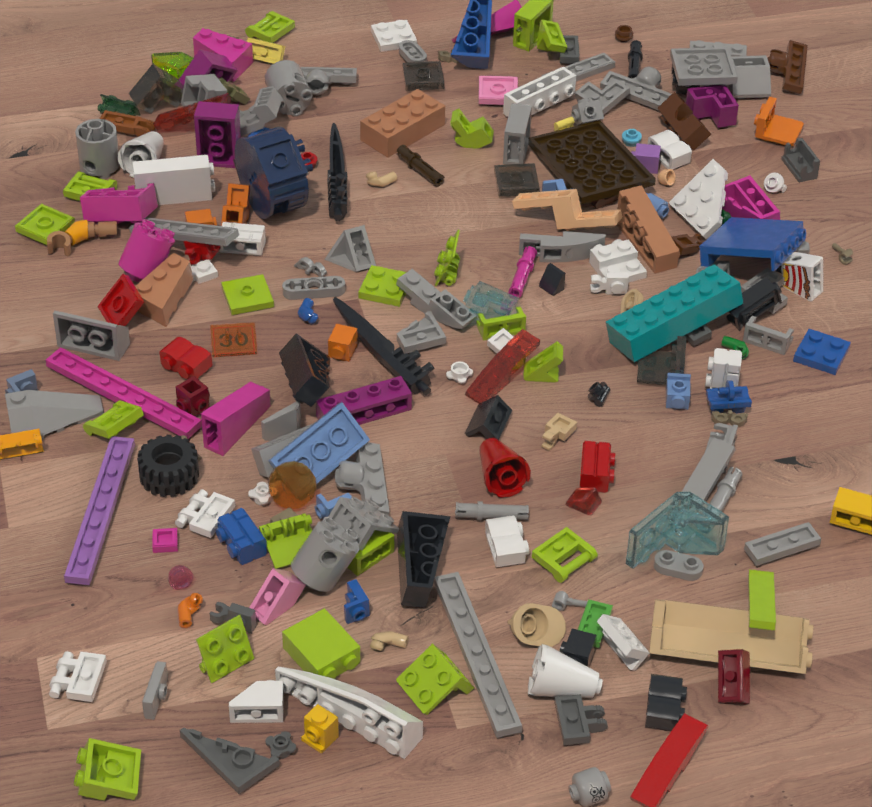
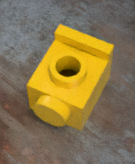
[301,704,339,754]

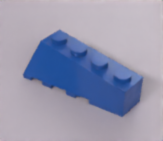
[451,0,492,69]

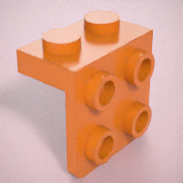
[754,96,804,146]

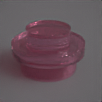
[168,565,193,590]

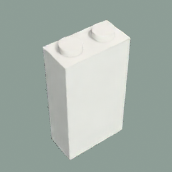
[133,155,215,205]

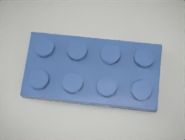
[268,402,370,498]

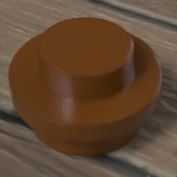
[615,25,634,42]

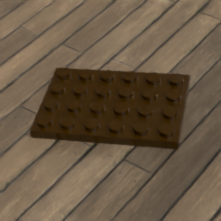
[528,120,656,204]

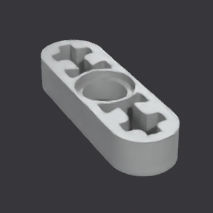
[282,276,345,300]

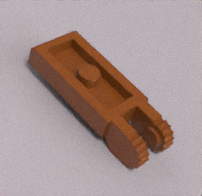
[99,110,156,137]

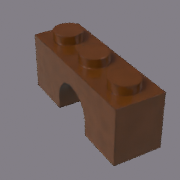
[657,92,711,150]

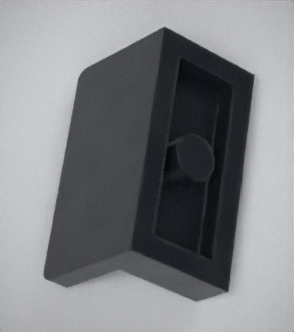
[465,395,512,440]

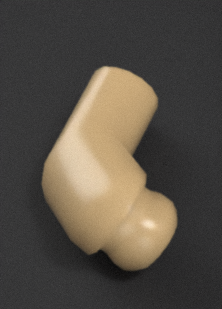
[366,171,397,187]
[370,631,409,651]

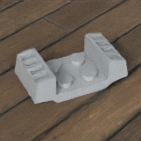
[239,86,283,136]

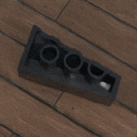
[279,333,330,407]
[397,511,451,608]

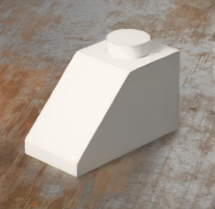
[229,680,284,723]

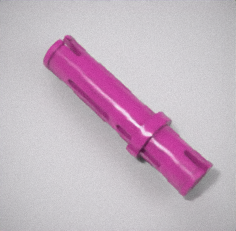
[508,246,537,299]

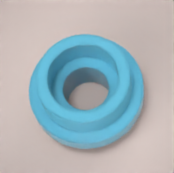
[622,129,642,147]

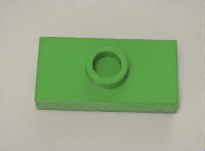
[578,599,613,648]

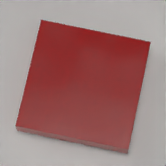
[98,274,144,326]

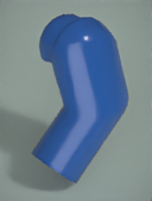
[298,298,318,324]

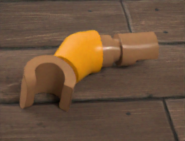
[47,220,117,256]

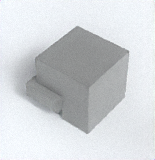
[181,74,227,114]

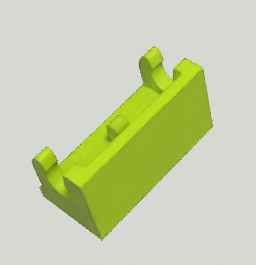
[476,306,526,341]

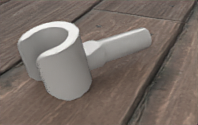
[552,591,588,611]

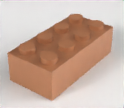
[360,89,445,158]

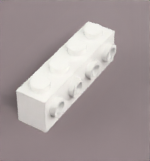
[503,66,576,117]

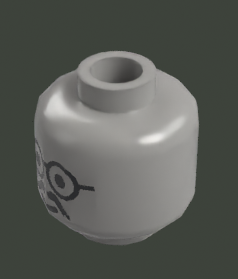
[568,767,611,807]

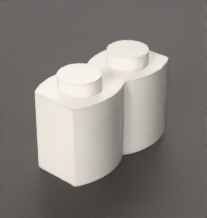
[648,130,692,170]
[485,515,529,567]

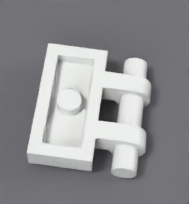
[175,489,235,538]
[49,651,107,702]

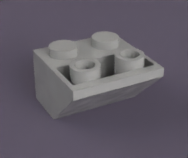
[729,55,771,99]

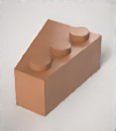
[135,253,193,327]

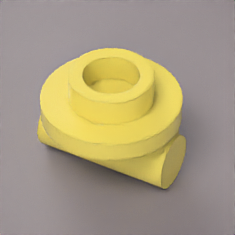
[554,116,575,131]

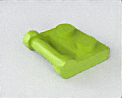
[245,11,295,43]
[63,171,117,200]
[83,400,144,439]
[531,527,598,583]

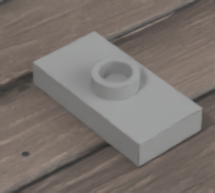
[142,661,168,720]

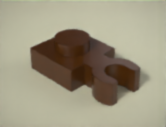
[671,234,706,255]

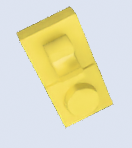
[247,38,285,64]

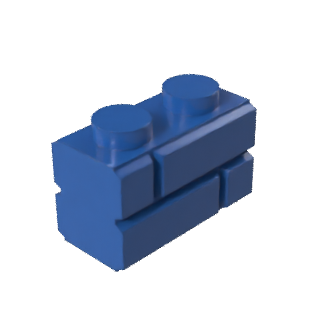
[216,508,267,565]

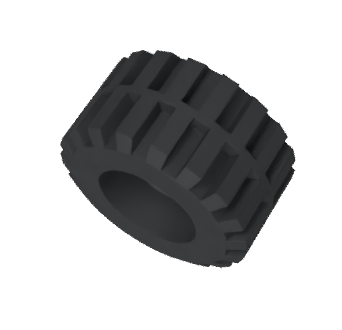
[137,435,199,497]

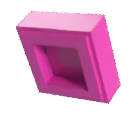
[152,528,178,553]

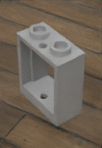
[503,103,532,167]

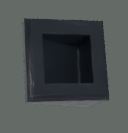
[539,263,566,296]

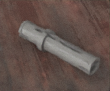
[701,467,743,526]
[455,501,529,521]

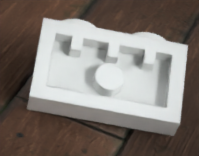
[597,614,649,671]

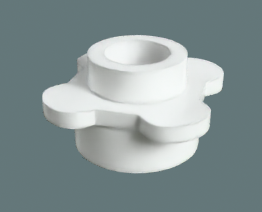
[446,362,473,384]
[248,482,277,505]

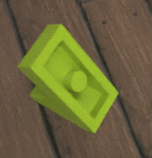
[537,19,567,53]
[523,341,563,383]

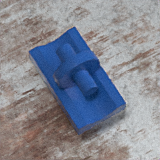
[706,380,752,414]

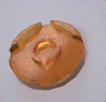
[267,461,316,509]

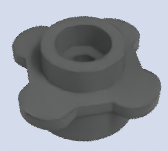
[265,731,296,759]

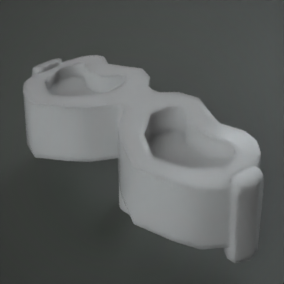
[294,257,327,277]

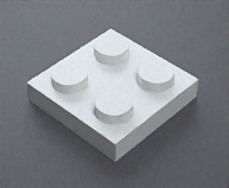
[371,20,417,52]

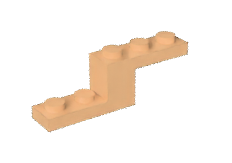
[512,189,622,231]

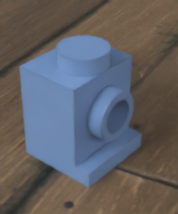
[666,373,691,410]

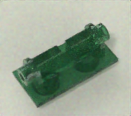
[97,94,141,116]

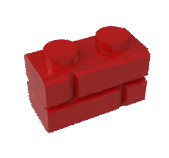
[580,441,616,493]

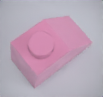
[249,568,306,625]

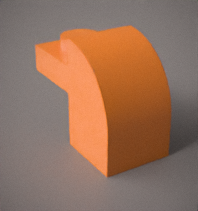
[221,183,251,226]

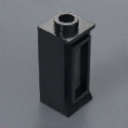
[726,277,782,331]

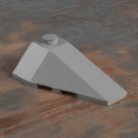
[5,390,104,439]

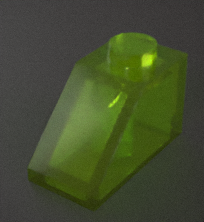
[151,52,193,85]

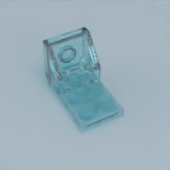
[626,492,729,569]

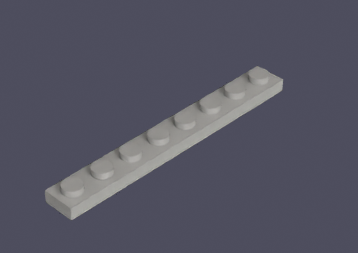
[434,572,522,738]

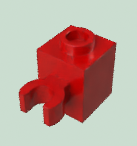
[183,241,221,264]

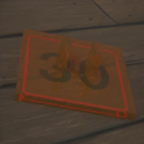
[210,322,257,357]

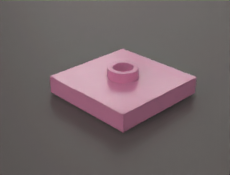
[479,76,518,105]

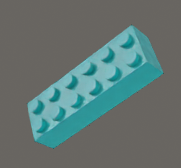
[606,264,743,362]

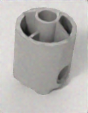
[265,60,313,116]
[75,119,120,179]
[291,517,359,592]

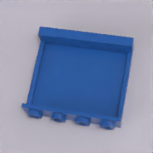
[699,217,806,271]

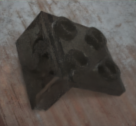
[637,336,686,385]

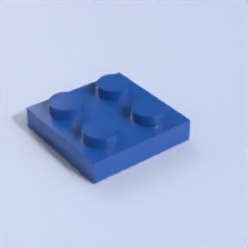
[793,329,851,375]

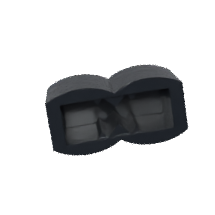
[645,674,687,731]

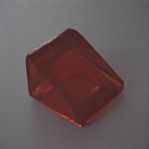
[565,487,602,515]

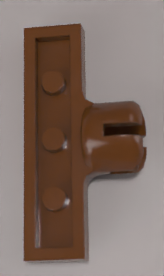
[767,40,808,94]

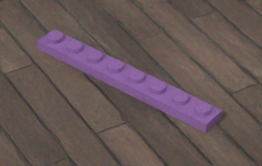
[64,436,135,585]

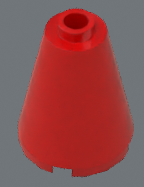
[479,438,531,498]

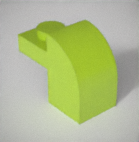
[450,108,494,149]

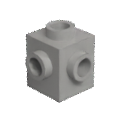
[571,98,604,126]

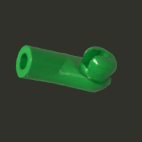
[721,336,749,359]

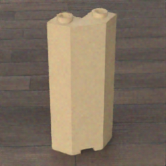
[649,599,813,674]

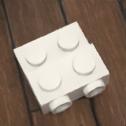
[589,239,647,283]

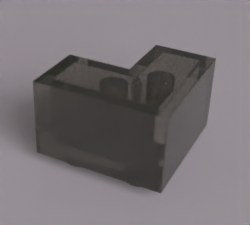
[129,64,184,114]

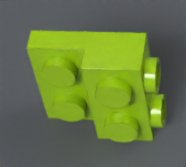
[74,738,141,801]

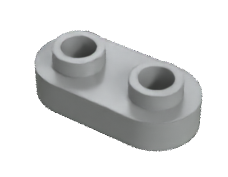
[399,40,427,68]
[654,550,704,581]

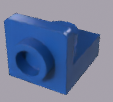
[344,579,370,624]

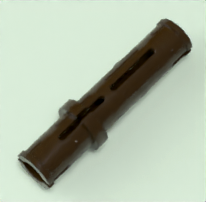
[396,145,445,187]

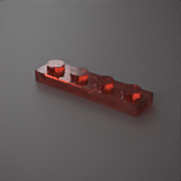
[154,93,231,131]

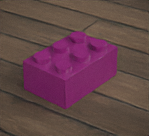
[194,101,241,168]

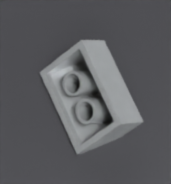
[53,311,130,361]

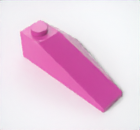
[451,0,522,43]

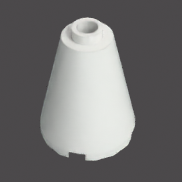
[118,131,164,178]
[528,644,603,698]

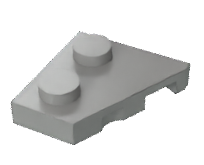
[397,311,446,354]

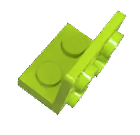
[396,643,475,715]

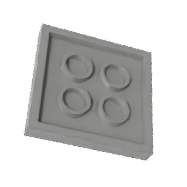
[670,47,738,87]

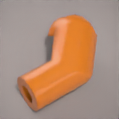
[178,593,203,628]

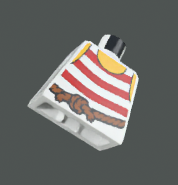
[775,252,823,301]

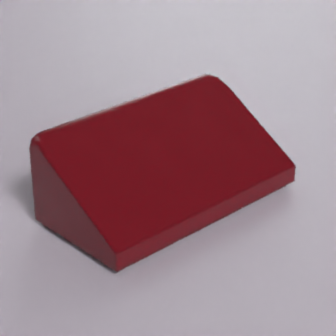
[718,649,750,704]

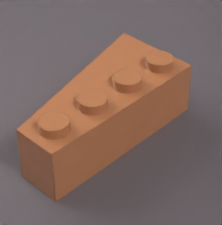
[617,185,680,274]

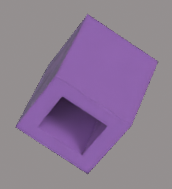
[631,143,661,174]

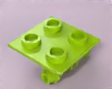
[434,230,460,286]
[259,513,312,569]
[196,615,255,683]

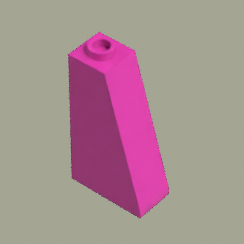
[201,382,271,456]

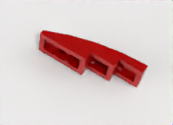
[630,713,709,807]

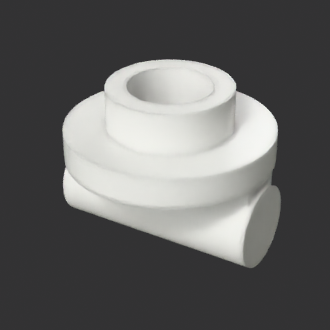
[764,172,787,193]

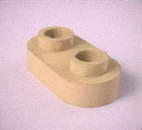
[620,289,644,314]

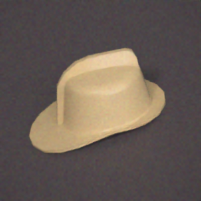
[507,603,566,647]

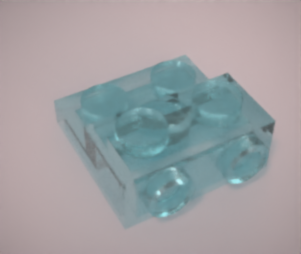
[463,281,520,316]

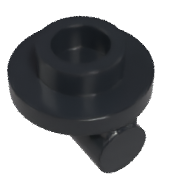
[588,382,611,407]

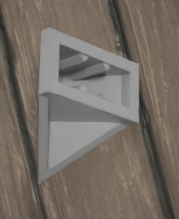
[324,225,376,272]
[261,401,301,441]

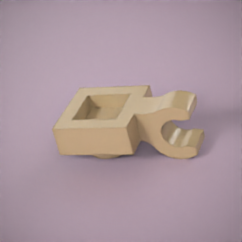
[541,413,577,451]

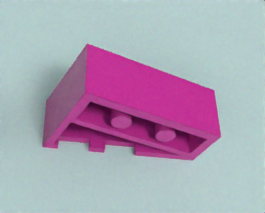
[193,28,253,82]
[722,175,780,220]
[80,183,158,224]

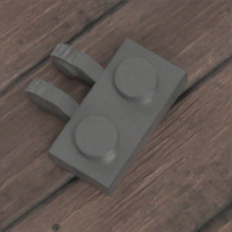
[554,694,608,745]

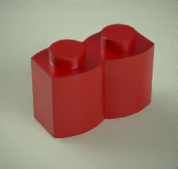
[159,337,213,379]

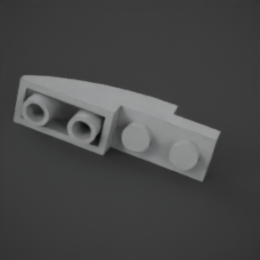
[519,231,606,263]
[396,269,477,329]

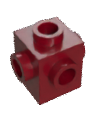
[175,376,210,416]

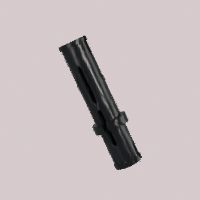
[628,40,643,78]

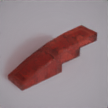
[465,329,540,404]

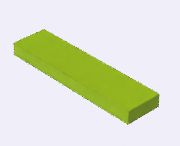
[748,569,776,630]

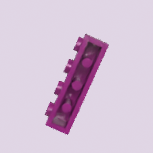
[316,376,412,425]

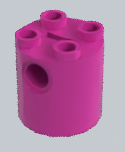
[118,219,175,282]

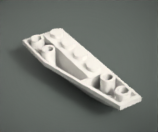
[275,666,423,759]

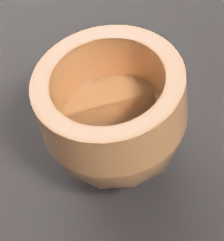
[657,169,675,186]

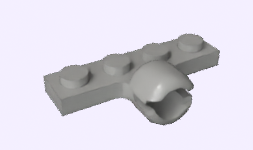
[600,66,671,110]
[300,67,357,96]
[335,442,389,515]

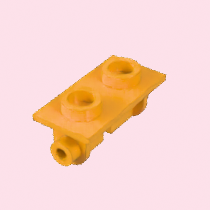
[0,429,44,459]

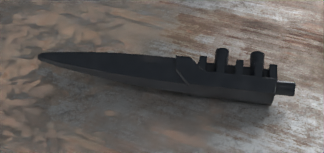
[327,123,348,221]
[333,297,435,395]

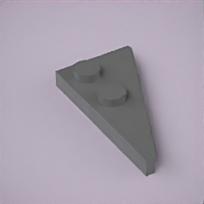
[180,727,280,794]

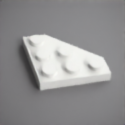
[668,159,728,240]

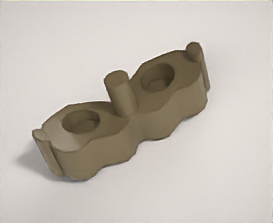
[438,49,458,63]
[711,410,748,427]

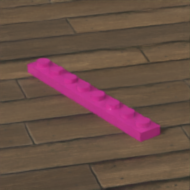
[45,347,202,439]

